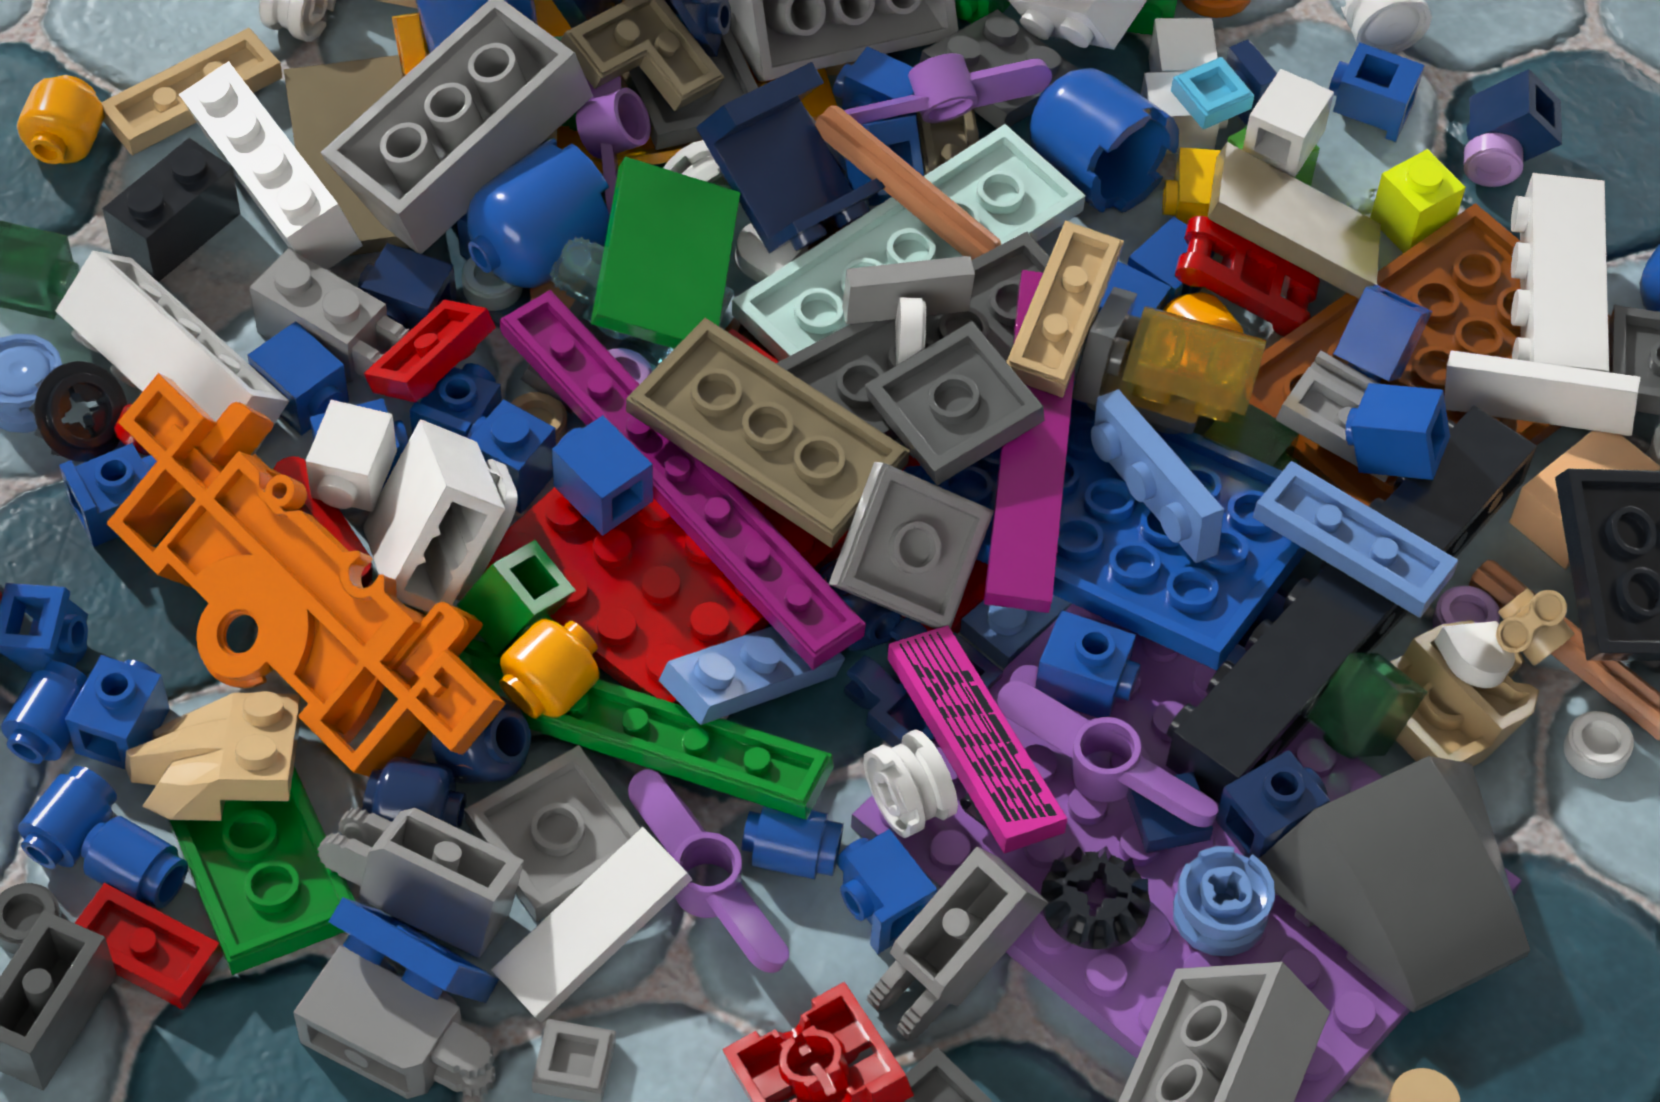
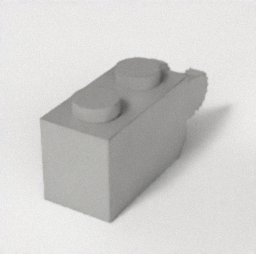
[249,248,410,383]
[317,807,524,958]
[866,847,1048,1041]
[293,945,496,1099]

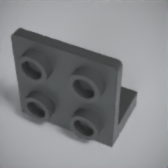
[1072,287,1215,434]

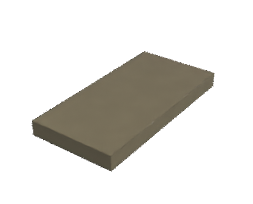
[284,55,410,256]
[626,318,910,548]

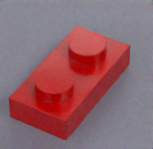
[364,299,496,403]
[75,883,223,1010]

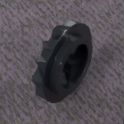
[29,361,128,463]
[1041,846,1151,950]

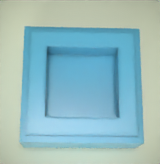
[1171,57,1254,130]

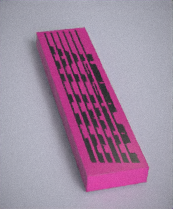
[887,625,1067,854]

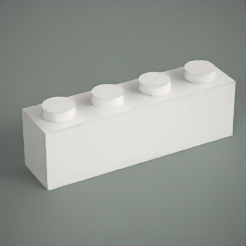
[179,62,363,270]
[1511,173,1609,372]
[55,251,289,456]

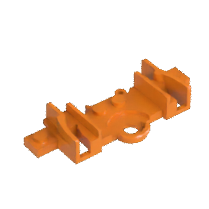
[107,373,506,777]

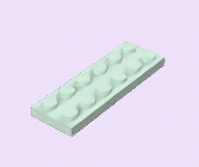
[732,124,1086,361]

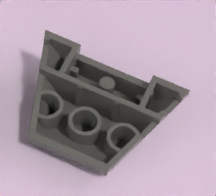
[1259,756,1530,1013]

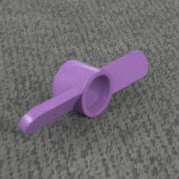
[844,53,1052,124]
[576,76,651,216]
[997,680,1219,827]
[628,769,789,973]

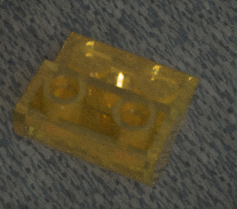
[1122,306,1267,423]

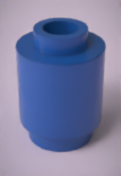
[1,661,88,764]
[18,766,117,869]
[741,806,844,880]
[81,816,188,909]

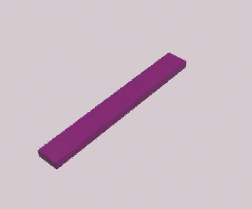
[500,290,866,670]

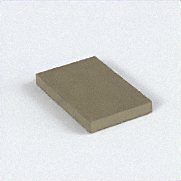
[1208,142,1381,299]

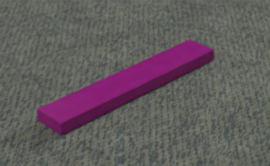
[984,270,1075,613]

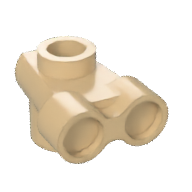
[1496,588,1575,666]

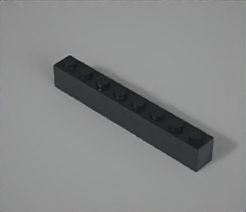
[1166,405,1537,804]

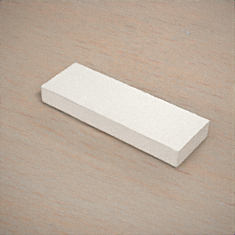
[1445,350,1640,436]
[491,827,693,1023]

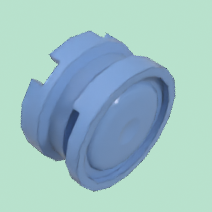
[0,334,62,433]
[1173,846,1275,956]

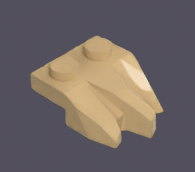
[1351,620,1540,767]
[125,691,301,821]

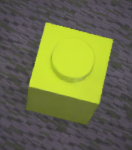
[1370,149,1466,253]

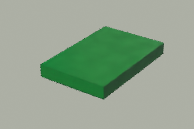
[591,156,740,349]
[167,766,355,975]

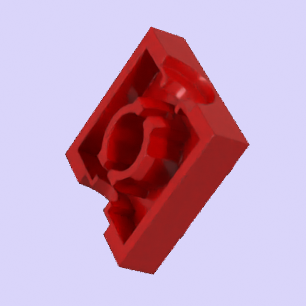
[722,981,914,1102]

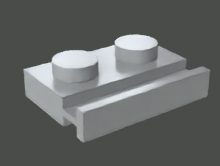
[1276,350,1389,482]

